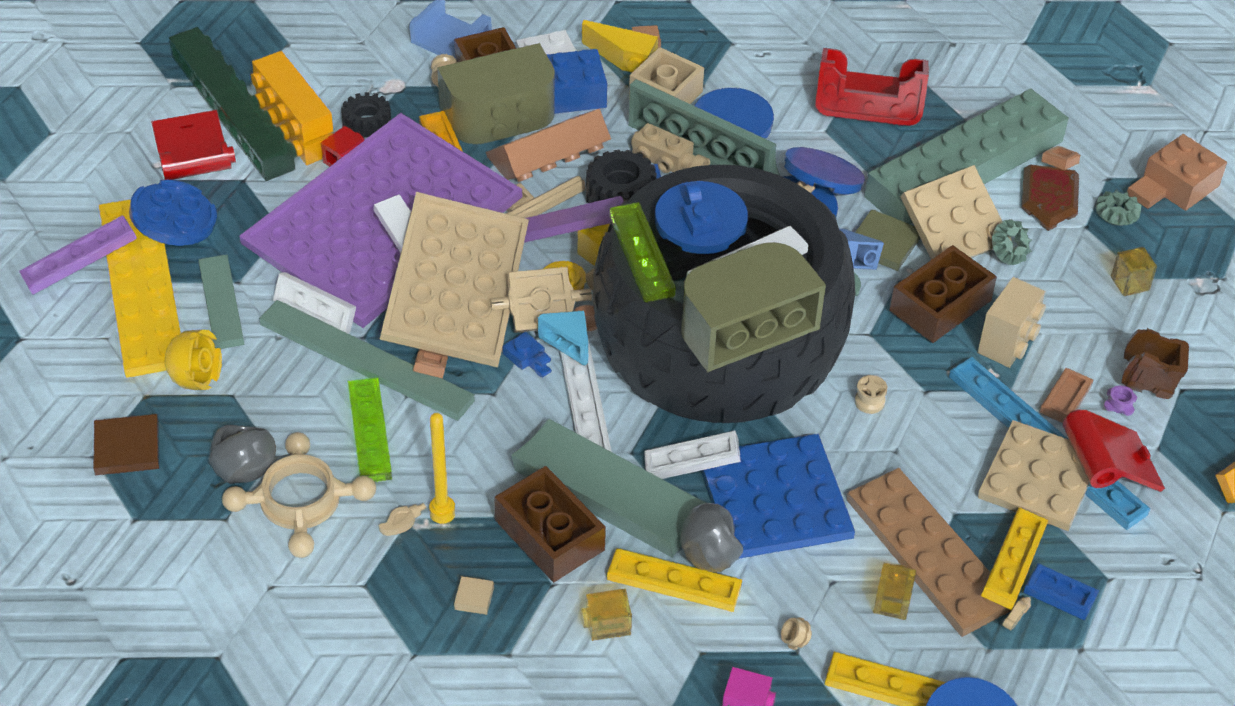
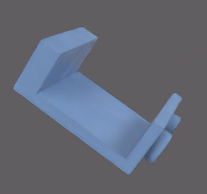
[409,0,492,58]

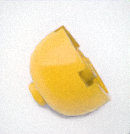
[164,330,222,390]

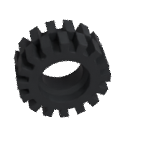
[341,92,391,138]

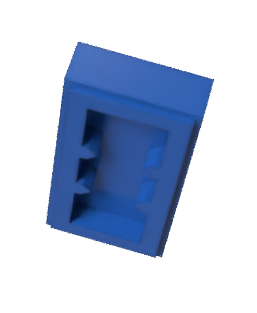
[1023,563,1099,620]

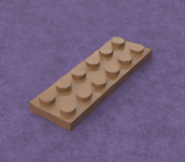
[847,468,1016,637]

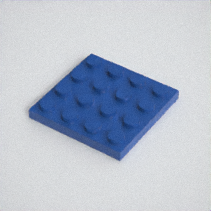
[701,434,855,559]

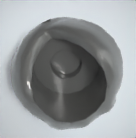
[208,425,276,484]
[680,503,744,573]

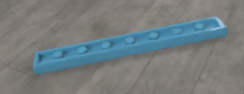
[949,357,1151,530]

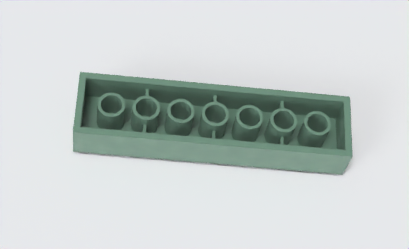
[865,88,1069,224]

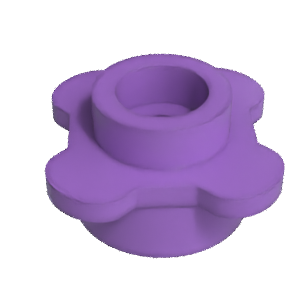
[1104,385,1137,416]

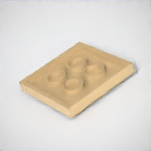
[900,165,1012,260]
[978,420,1090,531]

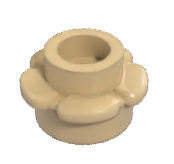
[781,617,812,650]

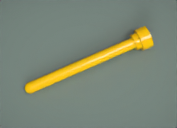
[429,413,455,524]

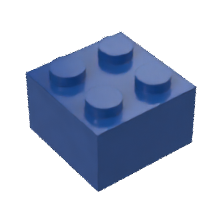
[547,49,608,114]

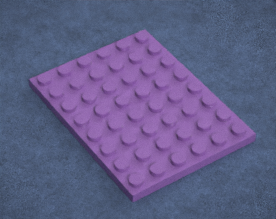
[239,113,523,328]

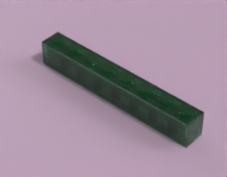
[169,27,297,182]

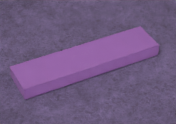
[524,196,624,243]
[19,215,137,295]

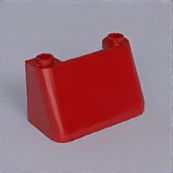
[816,47,929,126]

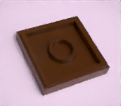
[93,414,159,476]

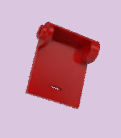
[151,110,236,180]
[1062,409,1165,492]

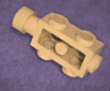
[631,123,710,173]

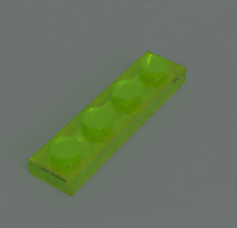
[609,202,676,302]
[348,378,392,482]

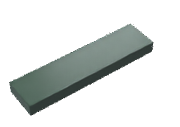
[198,255,245,349]

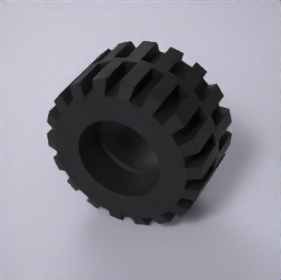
[586,149,657,203]

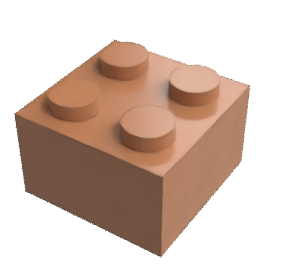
[1143,134,1227,211]

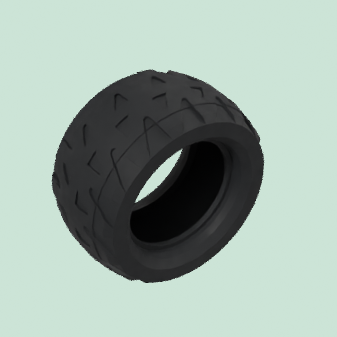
[593,164,855,423]

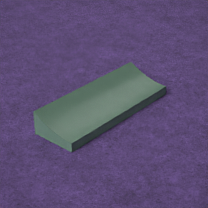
[628,79,780,176]
[511,419,705,558]

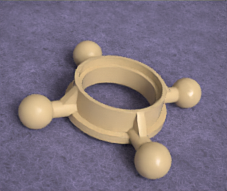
[222,432,376,558]

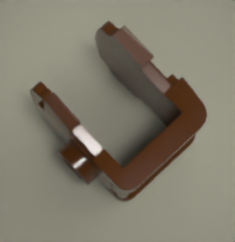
[1121,328,1189,399]

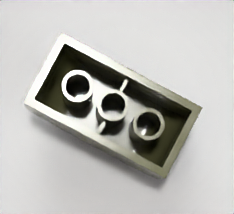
[437,43,555,144]
[681,242,826,372]

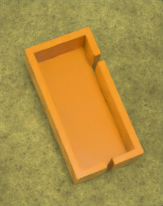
[251,51,333,165]

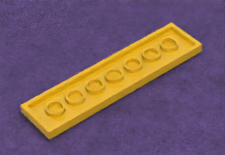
[99,199,181,378]

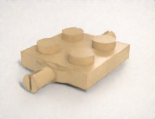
[490,267,592,333]

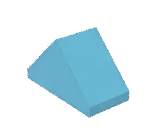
[538,311,589,366]

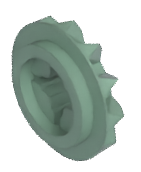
[1096,189,1142,225]
[992,219,1032,265]

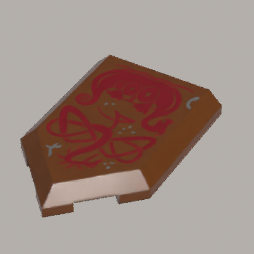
[1021,164,1079,231]

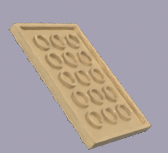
[380,192,529,367]

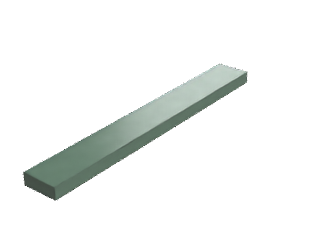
[259,300,475,421]

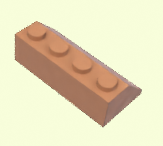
[486,108,611,182]

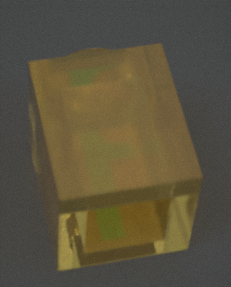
[1111,247,1157,297]
[873,563,916,620]
[581,588,632,641]

